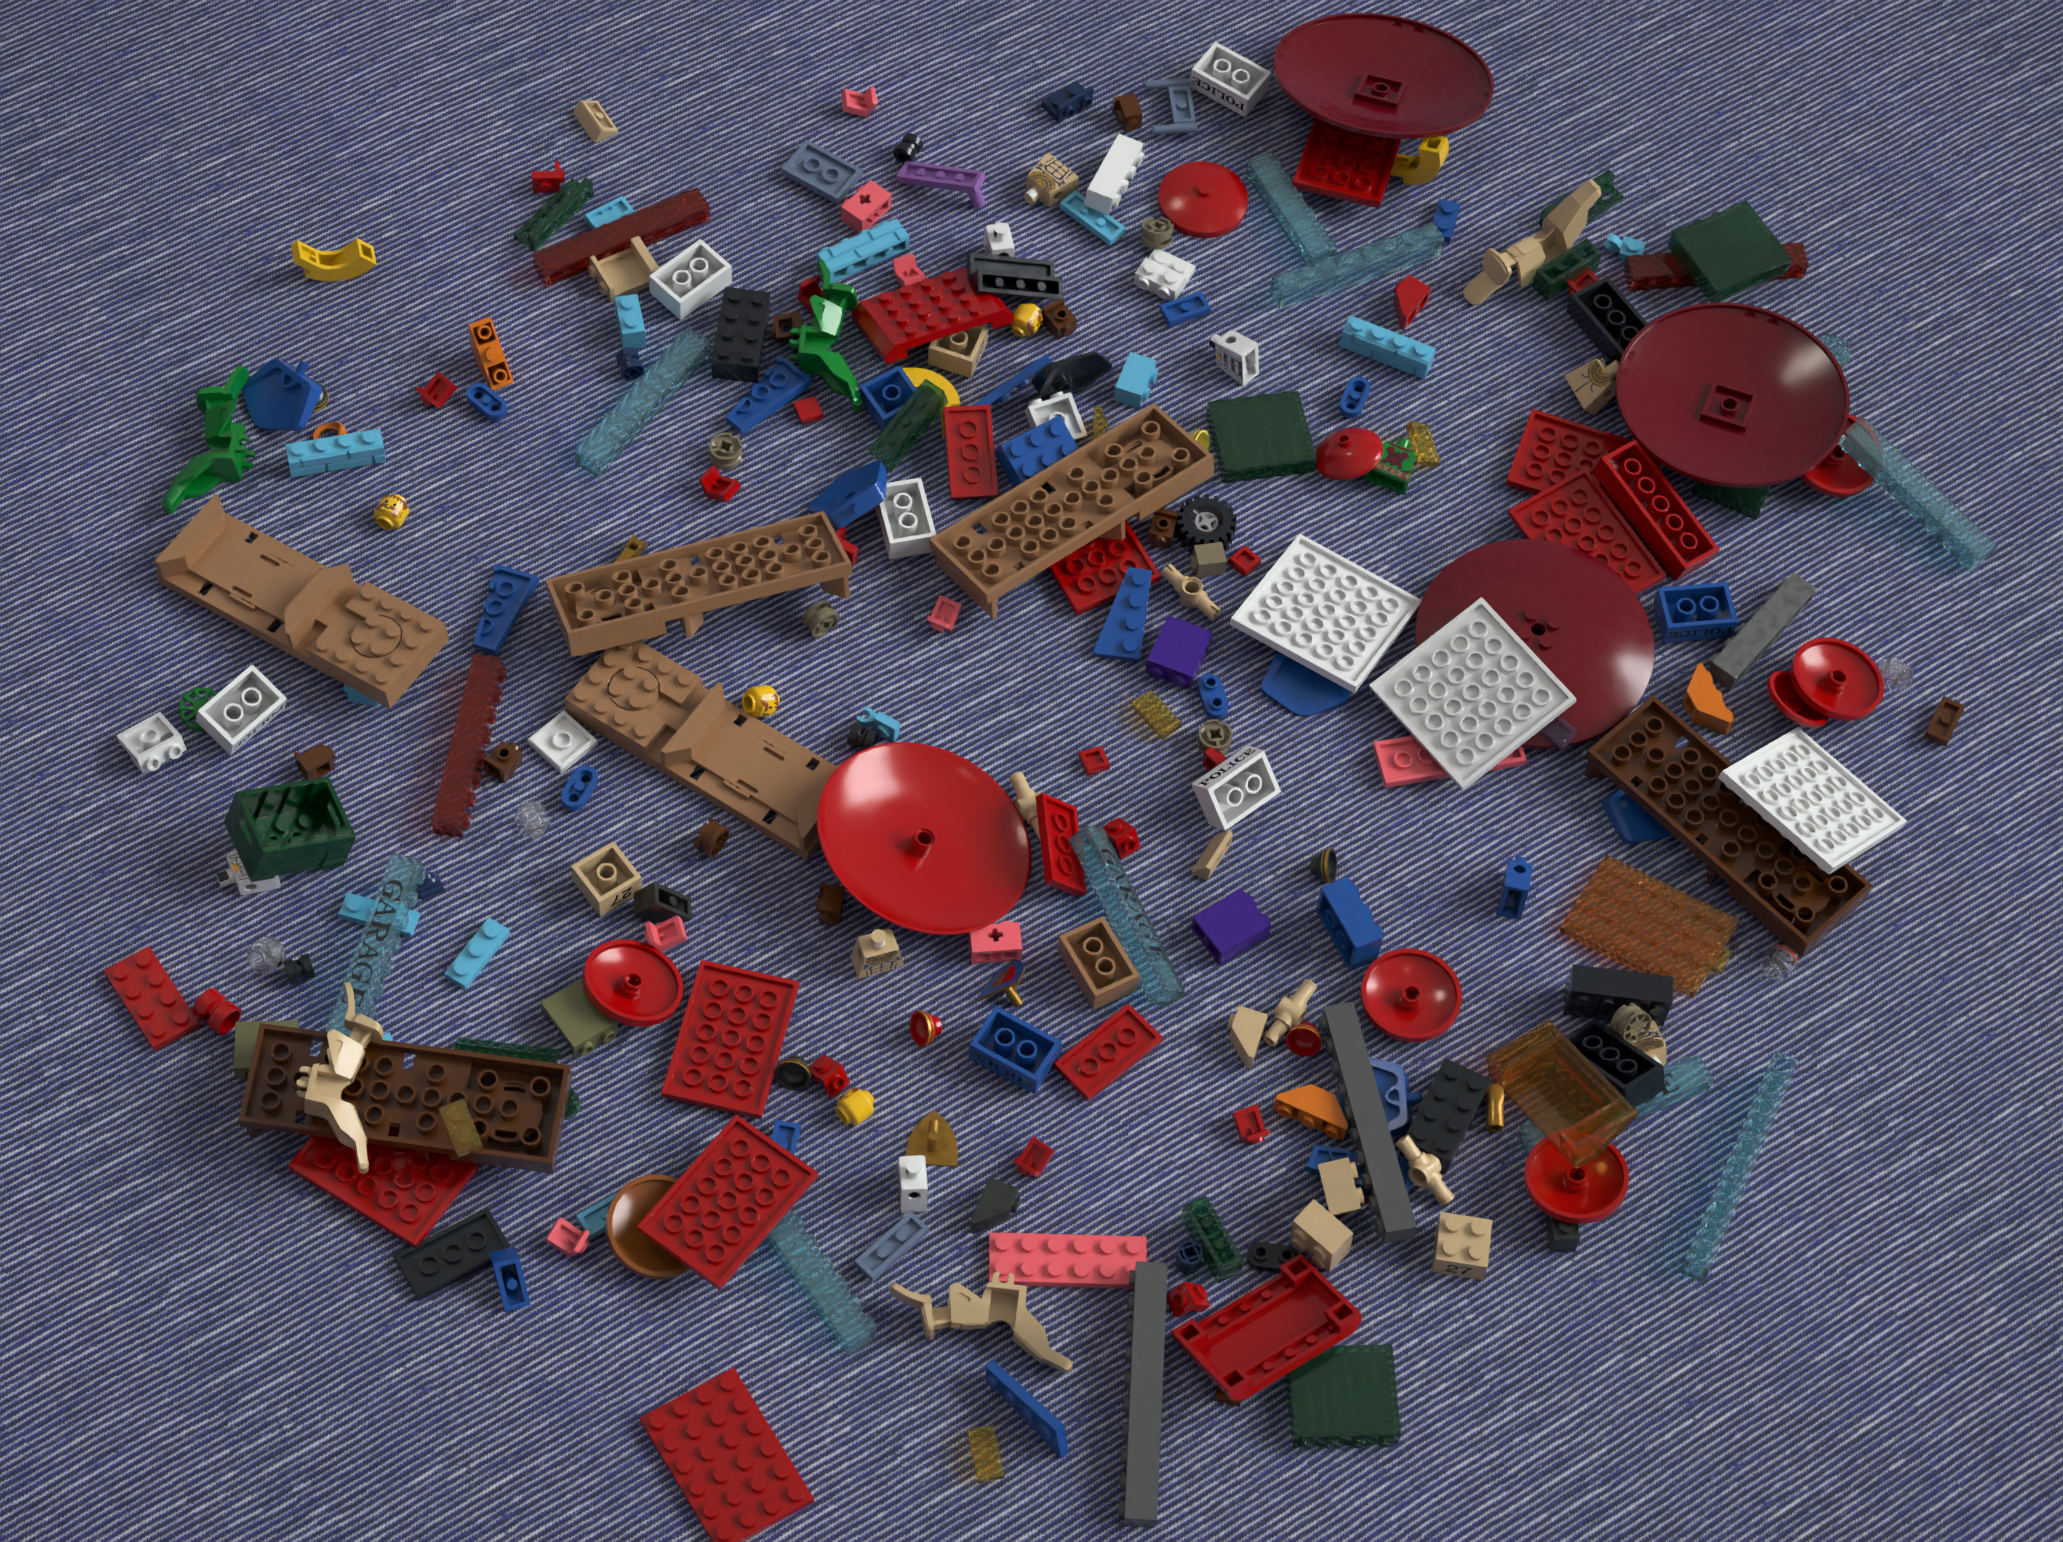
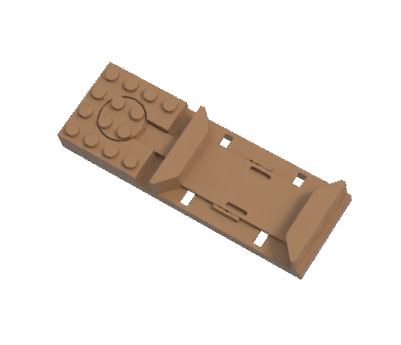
[929,403,1214,619]
[155,494,449,709]
[545,511,853,657]
[565,640,838,861]

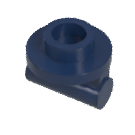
[415,872,445,900]

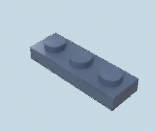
[854,1211,929,1282]

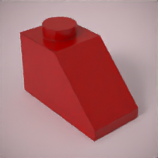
[1393,274,1431,330]

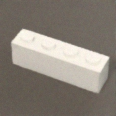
[1084,134,1144,215]

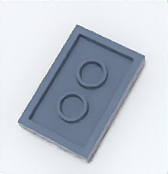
[781,139,863,205]

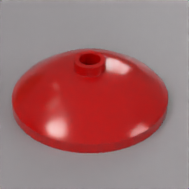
[1314,427,1383,480]
[1767,670,1829,728]

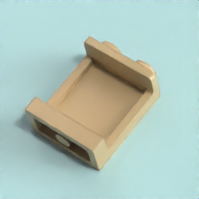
[588,236,659,303]

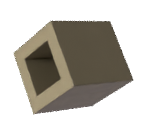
[1189,542,1227,578]

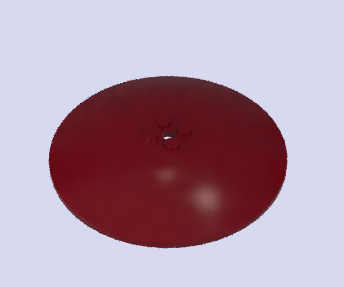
[1273,13,1494,139]
[1615,302,1850,488]
[1415,539,1654,749]

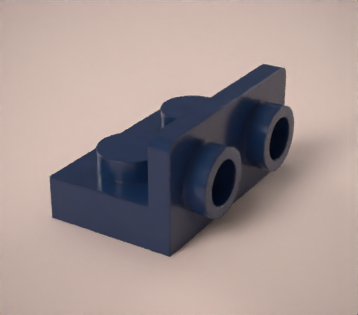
[1042,80,1094,123]

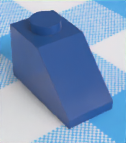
[489,1246,531,1312]

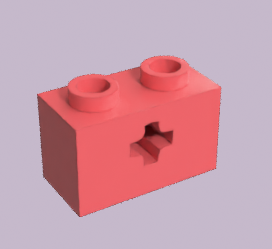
[841,180,892,233]
[968,921,1022,964]

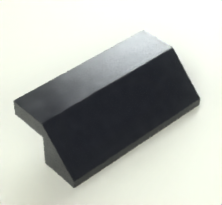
[966,253,1063,300]

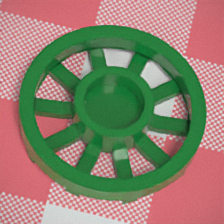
[179,687,218,732]

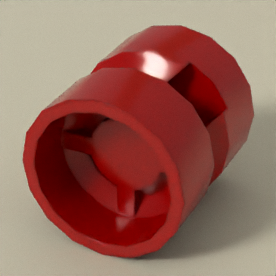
[192,988,242,1036]

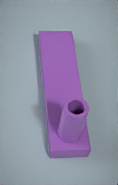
[896,161,986,209]

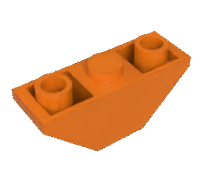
[468,316,514,390]
[1682,663,1734,735]
[1273,1084,1348,1140]

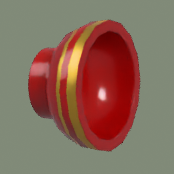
[910,1010,942,1047]
[1286,1022,1322,1057]

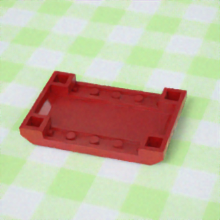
[851,267,1014,364]
[1171,1254,1362,1400]

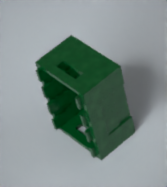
[224,777,356,882]

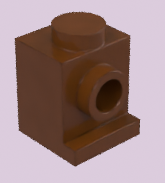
[1112,94,1143,131]
[1042,298,1077,340]
[770,311,803,343]
[1148,509,1178,548]
[483,741,522,784]
[294,743,335,780]
[816,883,845,925]

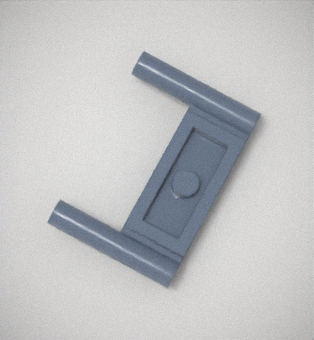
[1145,78,1197,135]

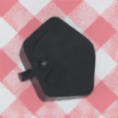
[1031,352,1112,399]

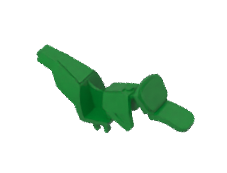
[789,259,862,412]
[161,365,256,514]

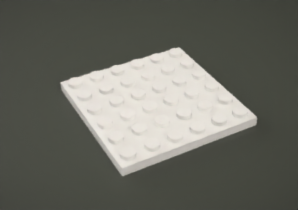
[1230,534,1422,693]
[1369,597,1576,791]
[1718,727,1907,874]

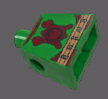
[1364,438,1416,495]

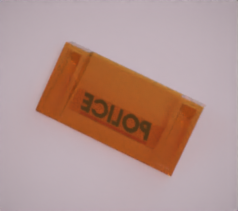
[1486,1020,1638,1169]

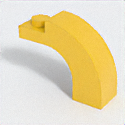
[1391,136,1449,185]
[291,238,377,281]
[902,368,960,438]

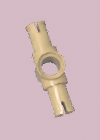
[1161,564,1222,621]
[1009,771,1041,842]
[1263,979,1317,1047]
[1395,1134,1455,1206]

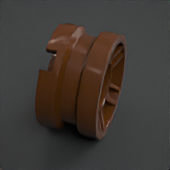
[693,818,730,858]

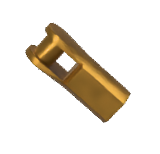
[614,534,648,563]
[1486,1083,1504,1132]

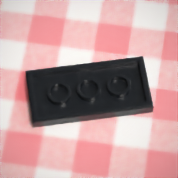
[393,1207,511,1302]

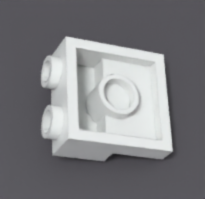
[1134,249,1196,301]
[1025,391,1087,441]
[116,712,187,774]

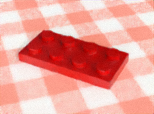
[943,405,998,500]
[1035,793,1087,897]
[103,946,200,1052]
[1053,1003,1163,1102]

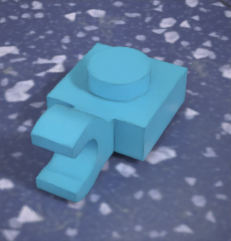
[1604,234,1646,265]
[856,707,900,742]

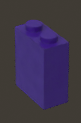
[1145,615,1213,689]
[1191,888,1271,966]

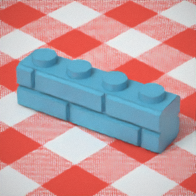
[816,219,910,283]
[1340,316,1436,379]
[285,429,386,478]

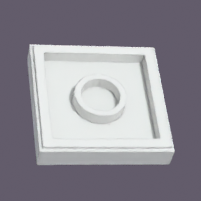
[527,710,598,774]

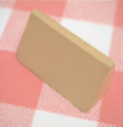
[573,100,619,143]
[1192,830,1233,881]

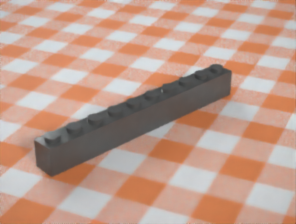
[1319,1002,1417,1244]
[1118,1261,1168,1528]

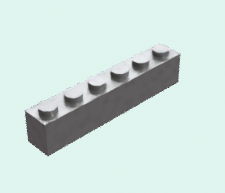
[1708,572,1817,691]

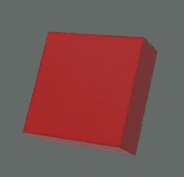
[793,396,823,425]
[1227,545,1262,577]
[1078,745,1110,776]

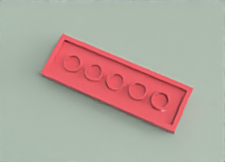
[1373,736,1527,788]
[989,1232,1147,1289]

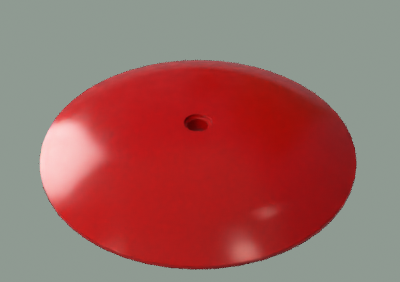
[817,742,1031,935]

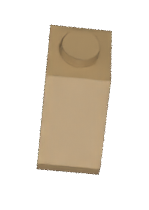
[1227,1005,1268,1069]

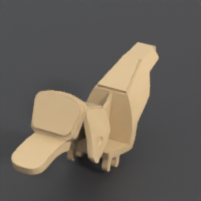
[1464,179,1601,306]
[296,982,384,1174]
[889,1271,1072,1374]

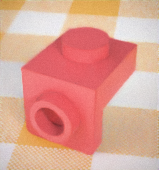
[841,87,878,118]
[892,253,926,286]
[926,595,963,633]
[644,915,688,952]
[544,1217,590,1258]

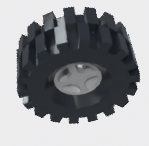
[1175,494,1236,554]

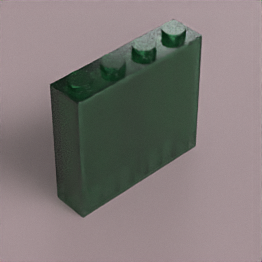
[1668,201,1792,303]
[1206,391,1317,484]
[1285,1344,1401,1450]

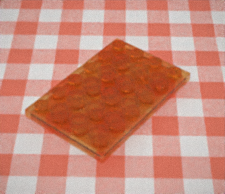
[1560,854,1740,999]

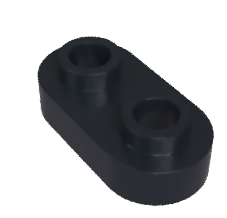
[1246,1242,1299,1273]

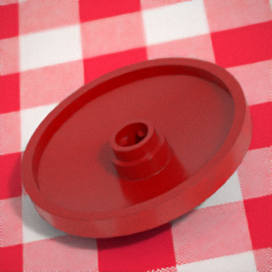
[1158,161,1248,238]
[1800,414,1882,498]
[1790,637,1884,721]
[582,939,683,1027]
[1360,948,1462,1043]
[1524,1130,1629,1224]

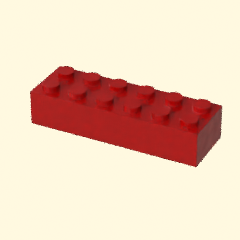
[1592,439,1720,582]

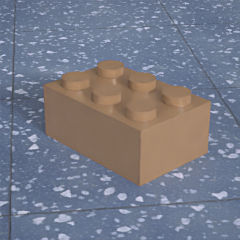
[1057,916,1140,1010]

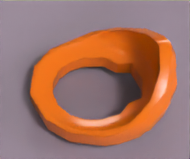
[313,422,348,440]

